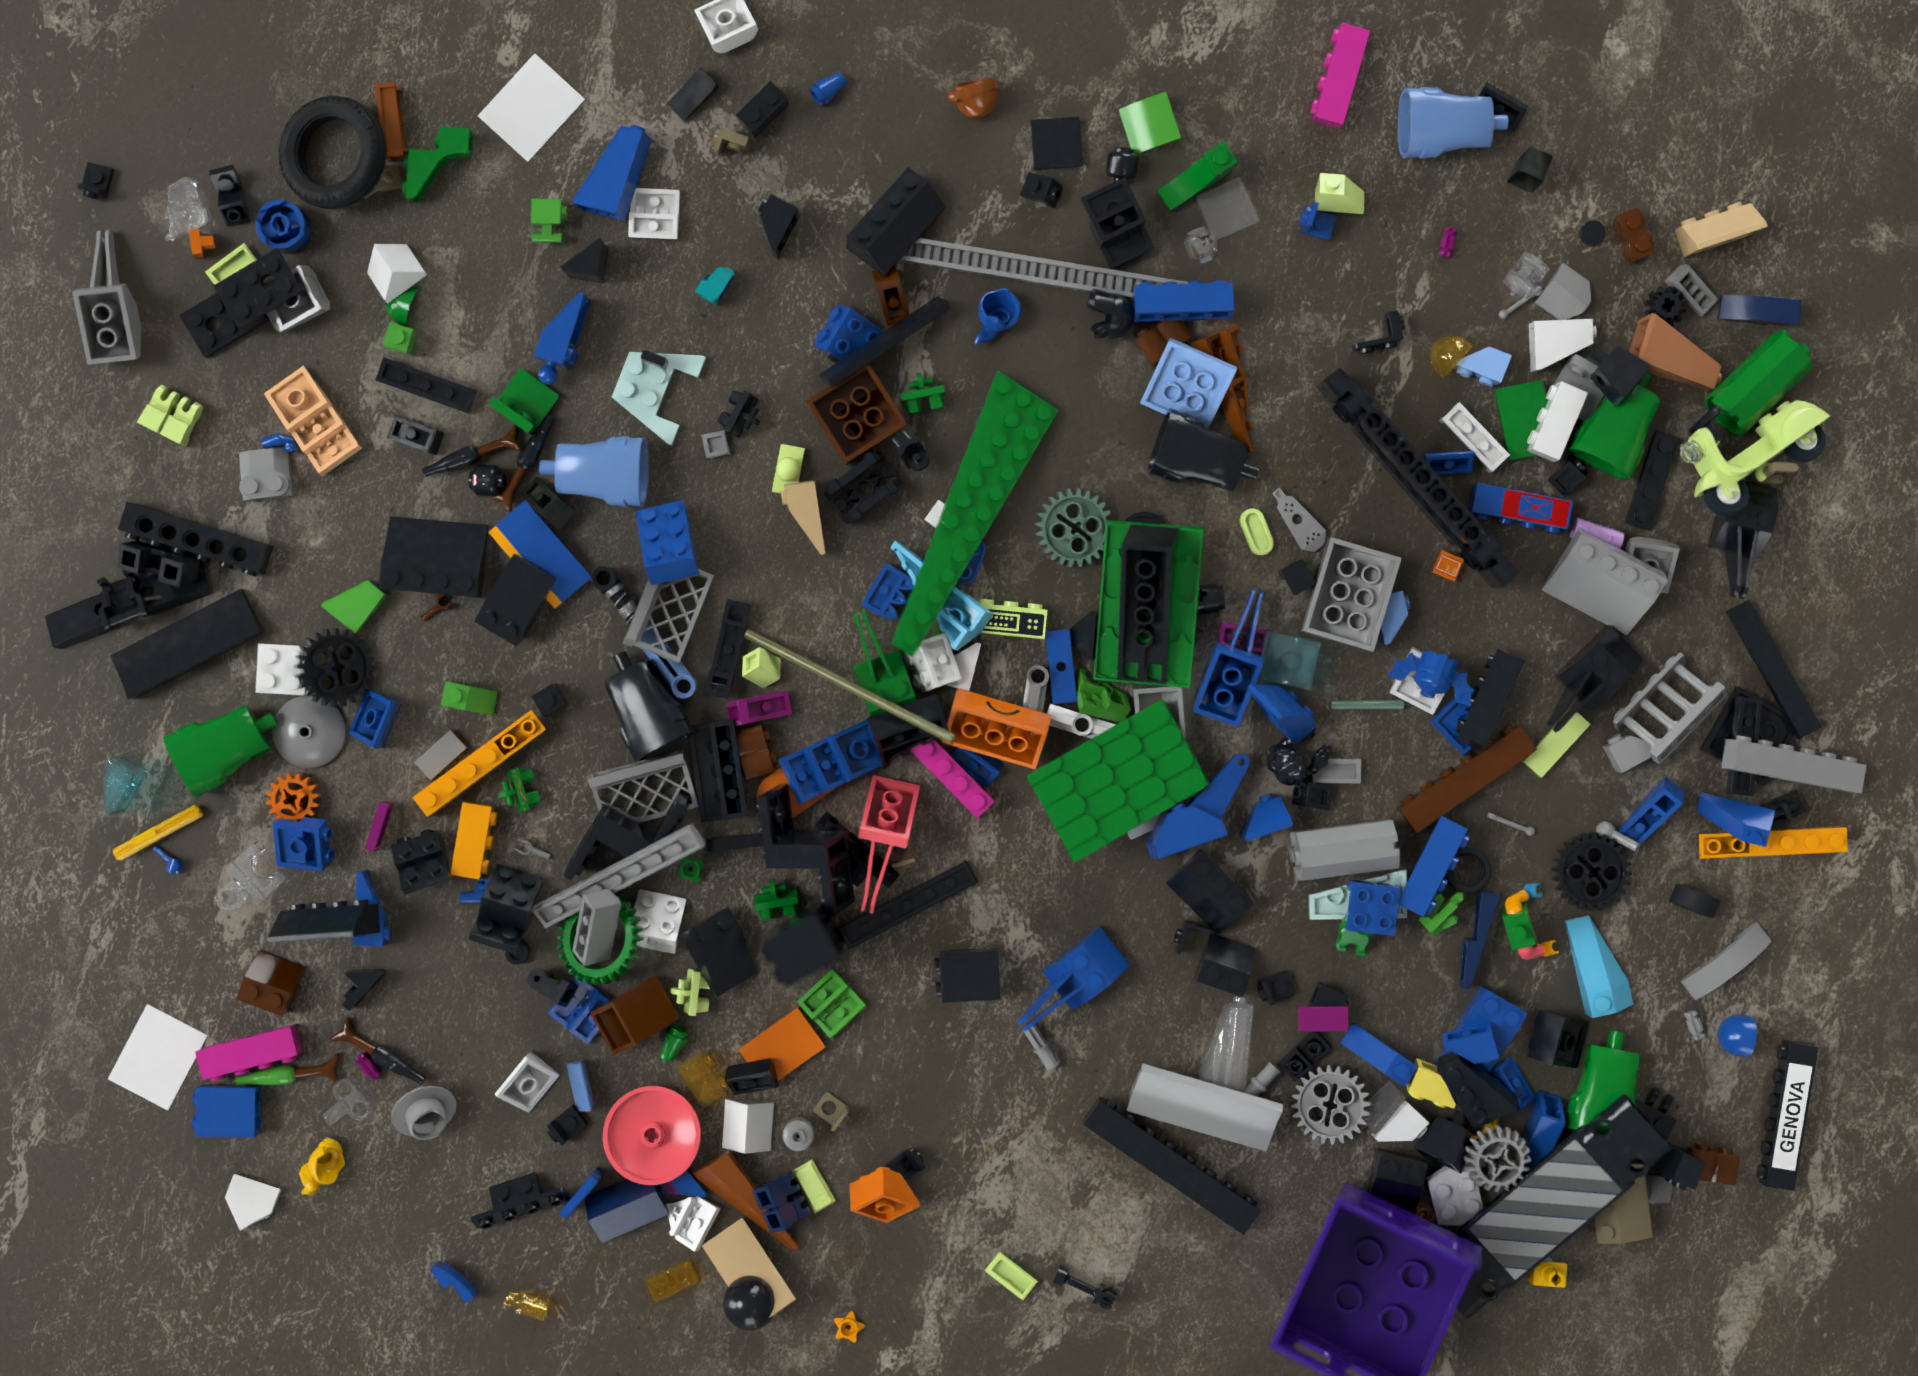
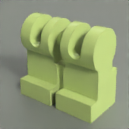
[137,385,203,447]

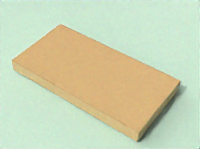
[702,1218,796,1328]

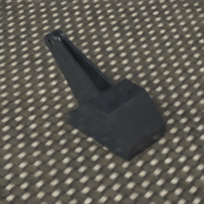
[1707,479,1779,600]
[1547,625,1643,733]

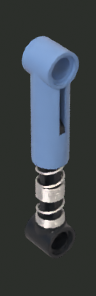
[591,566,698,698]

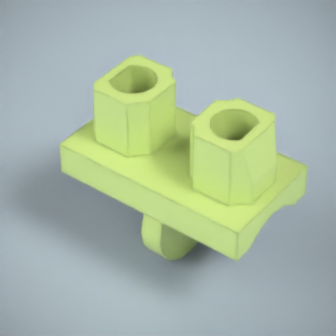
[670,968,710,1016]

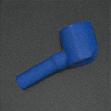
[153,845,183,874]

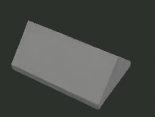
[1133,686,1186,739]

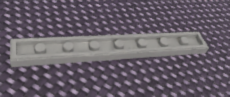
[532,824,706,929]

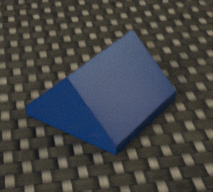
[348,689,402,749]

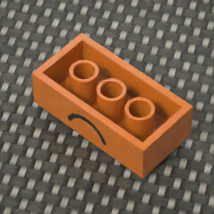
[942,688,1051,770]

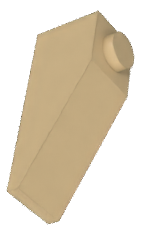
[781,480,825,555]

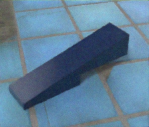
[1459,891,1500,989]

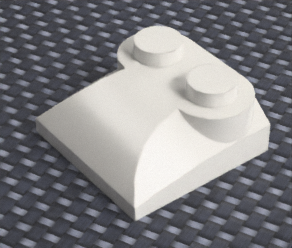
[694,0,758,53]

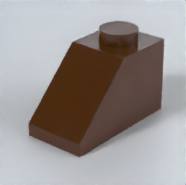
[871,266,909,326]

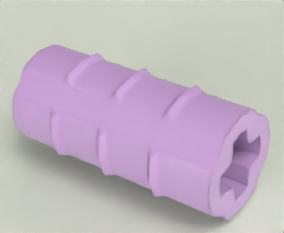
[1570,518,1624,549]

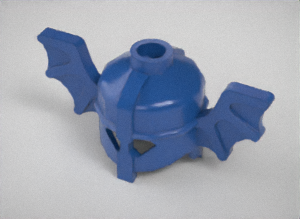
[1387,650,1474,707]

